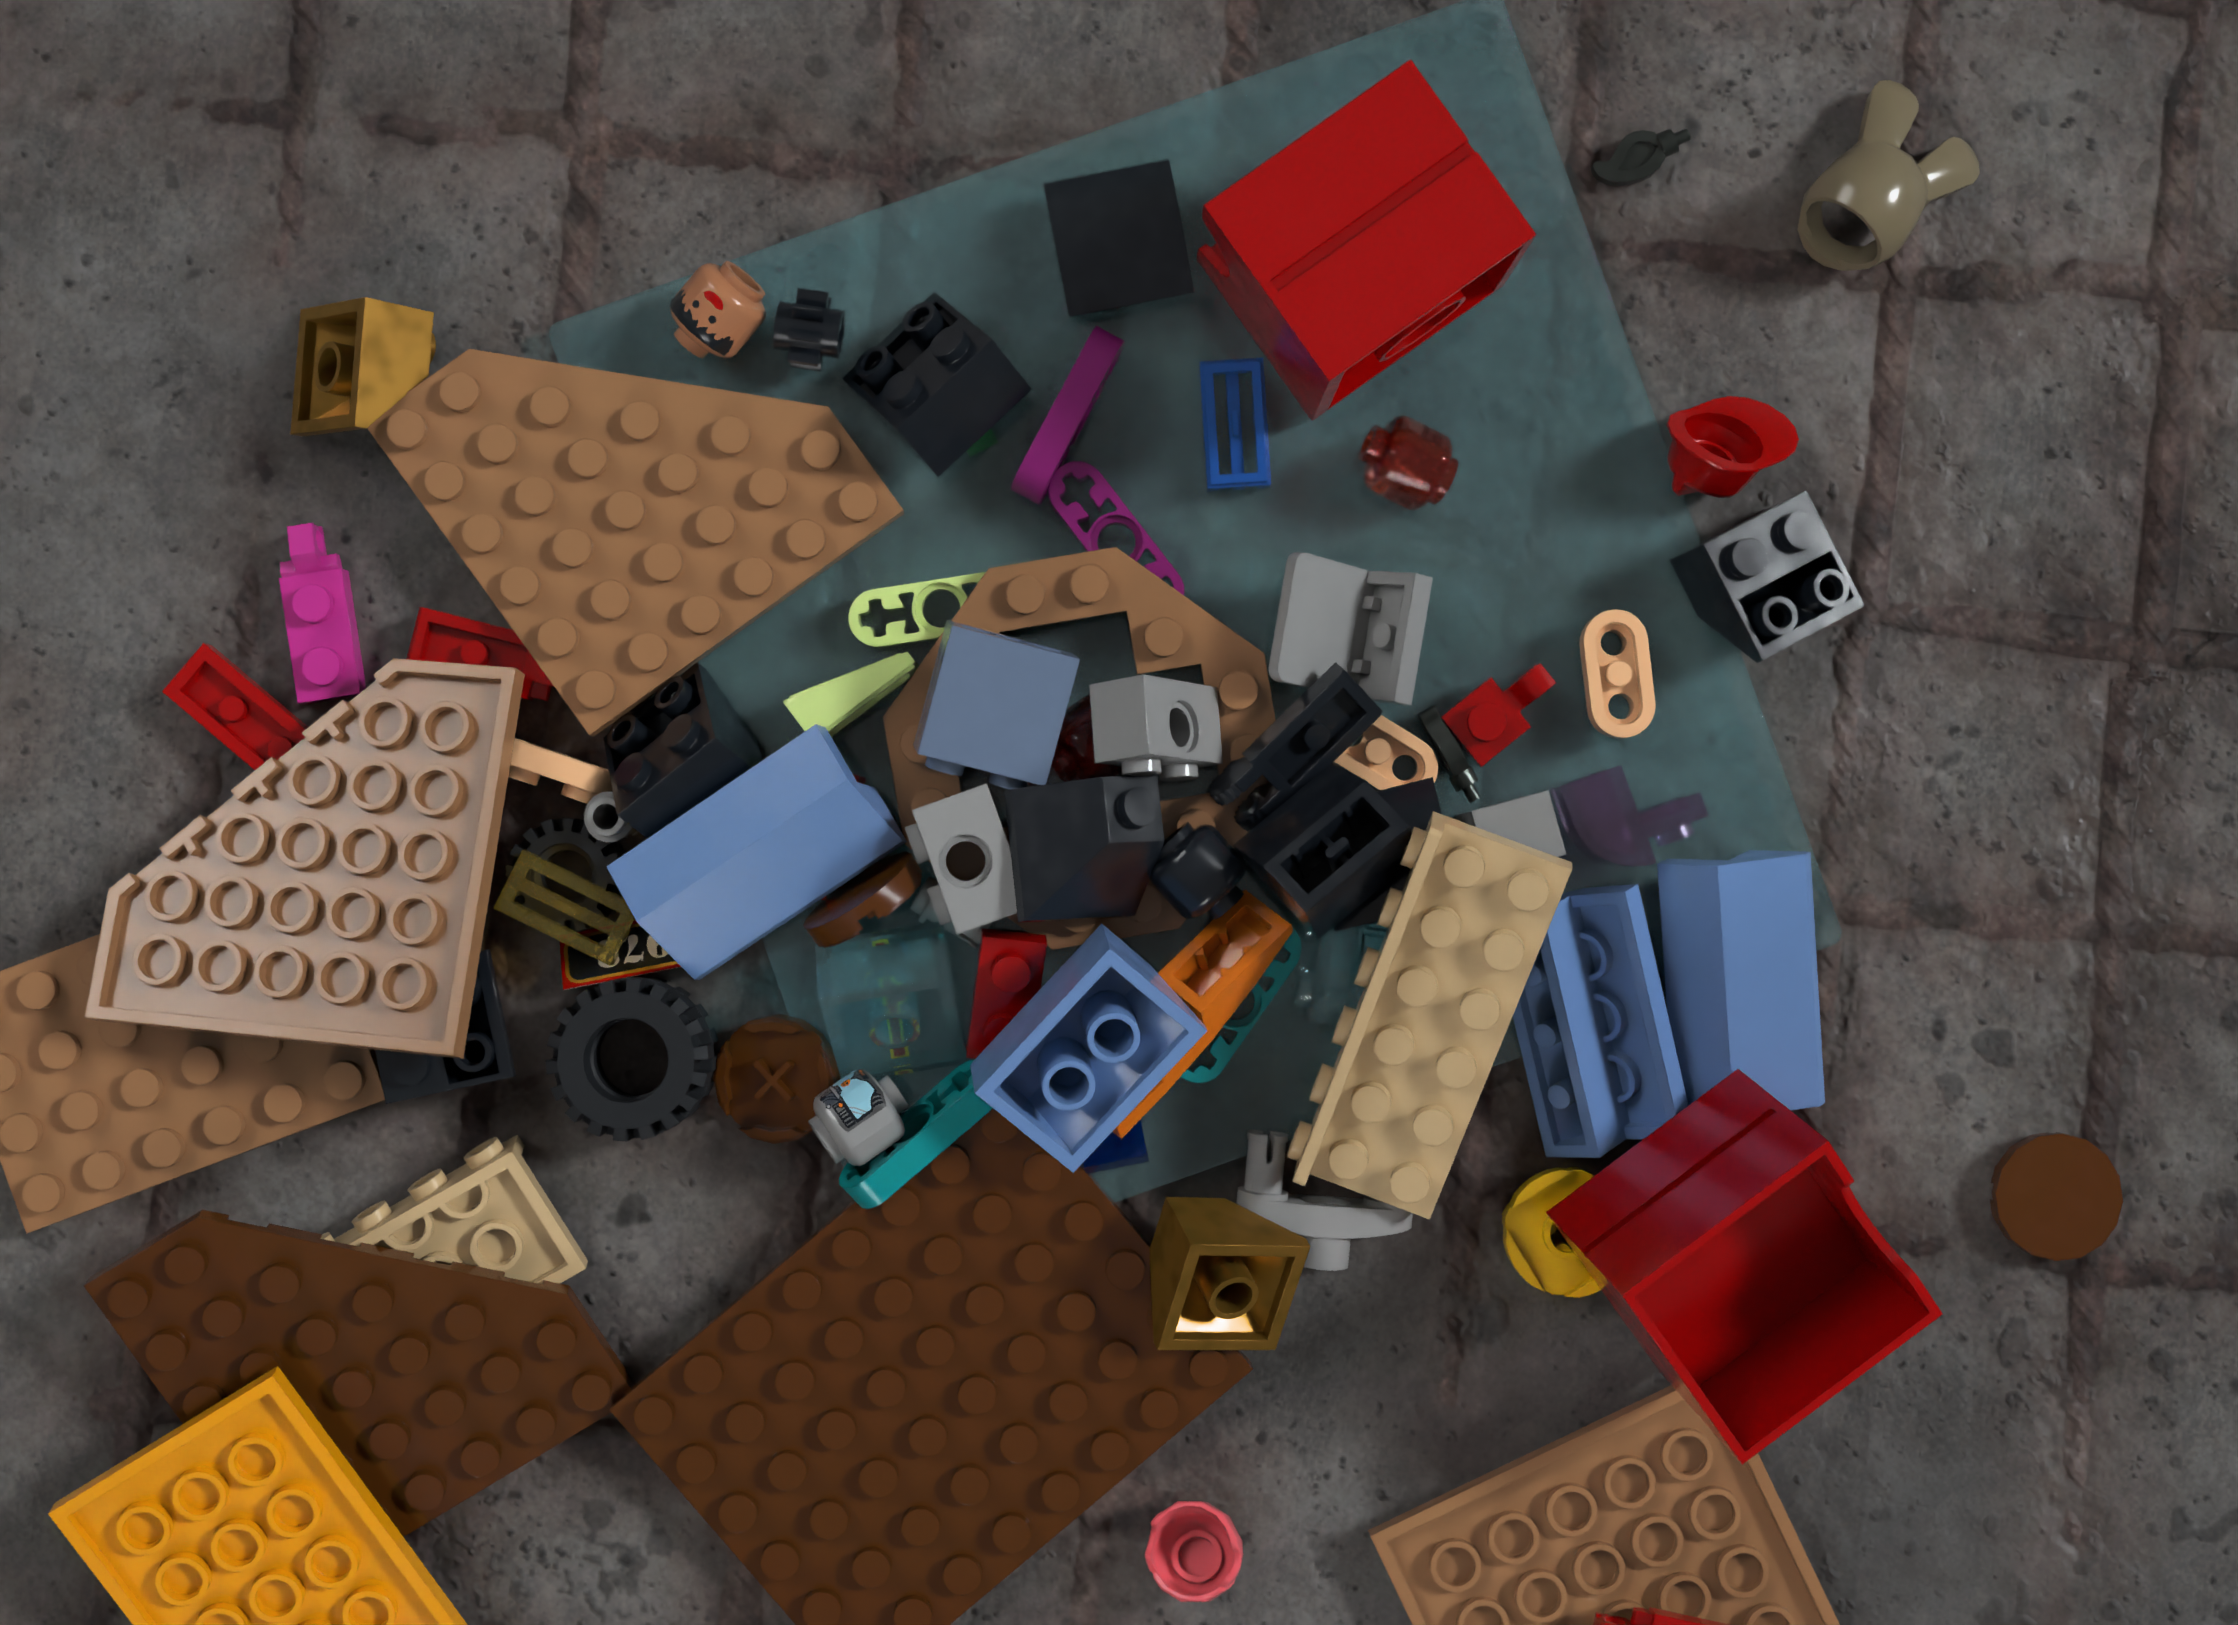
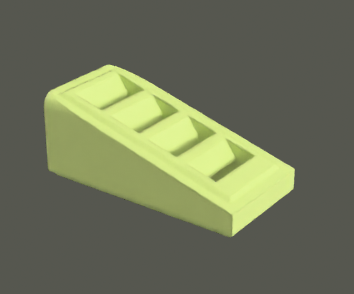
[783,651,919,738]

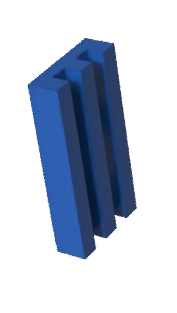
[1199,358,1271,492]

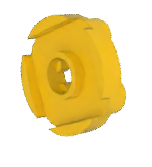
[1502,1167,1601,1298]

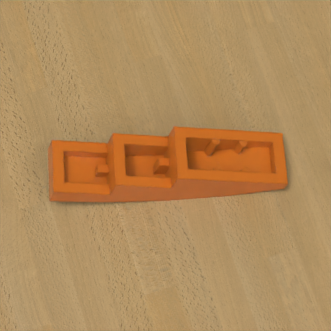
[1113,890,1293,1139]

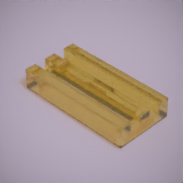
[494,850,635,966]

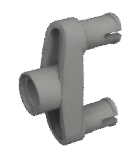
[1236,1130,1413,1271]

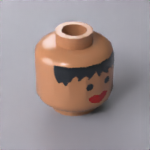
[670,261,766,359]

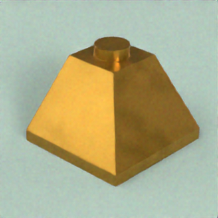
[290,297,436,437]
[1150,1197,1311,1350]

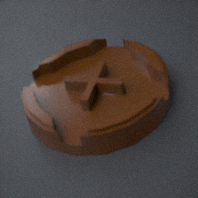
[803,851,923,948]
[713,1014,841,1144]
[1990,1132,2123,1261]

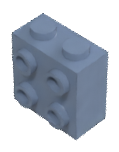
[913,620,1080,790]

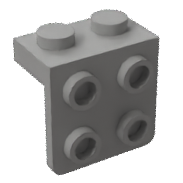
[1269,552,1433,706]

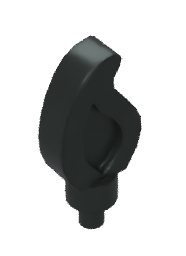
[1590,128,1691,186]
[1418,705,1481,803]

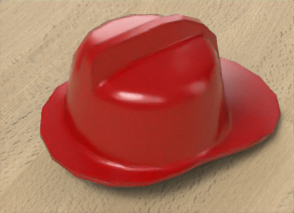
[1666,396,1799,498]

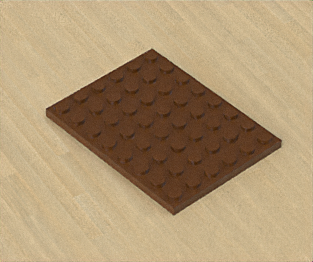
[609,1108,1253,1625]

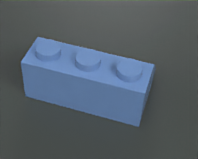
[970,923,1208,1173]

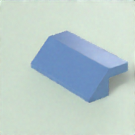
[606,724,907,980]
[1657,850,1825,1110]
[1513,884,1689,1158]

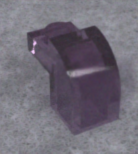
[1550,765,1709,867]

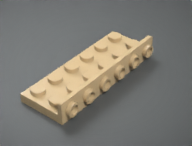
[1287,811,1572,1220]
[321,1135,588,1284]

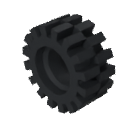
[505,818,625,933]

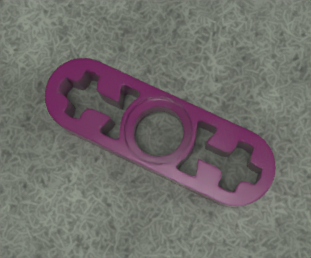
[1011,326,1126,505]
[1048,461,1185,595]

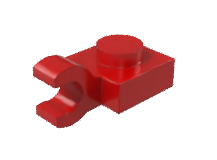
[1441,663,1556,767]

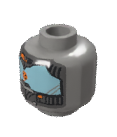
[808,1069,909,1166]

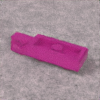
[279,523,366,705]

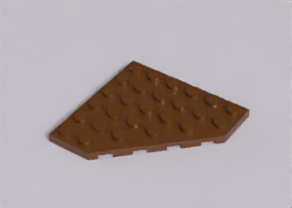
[83,1210,635,1537]

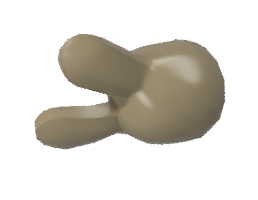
[1797,80,1980,271]

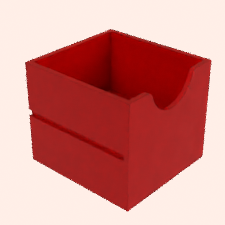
[1196,59,1537,421]
[1546,1069,1943,1465]

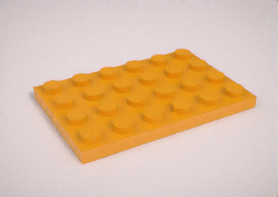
[48,1366,468,1625]

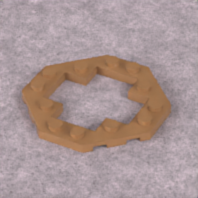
[883,547,1276,950]

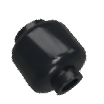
[1150,822,1246,920]

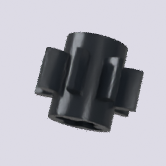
[773,288,846,372]

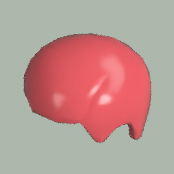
[1145,1501,1243,1602]

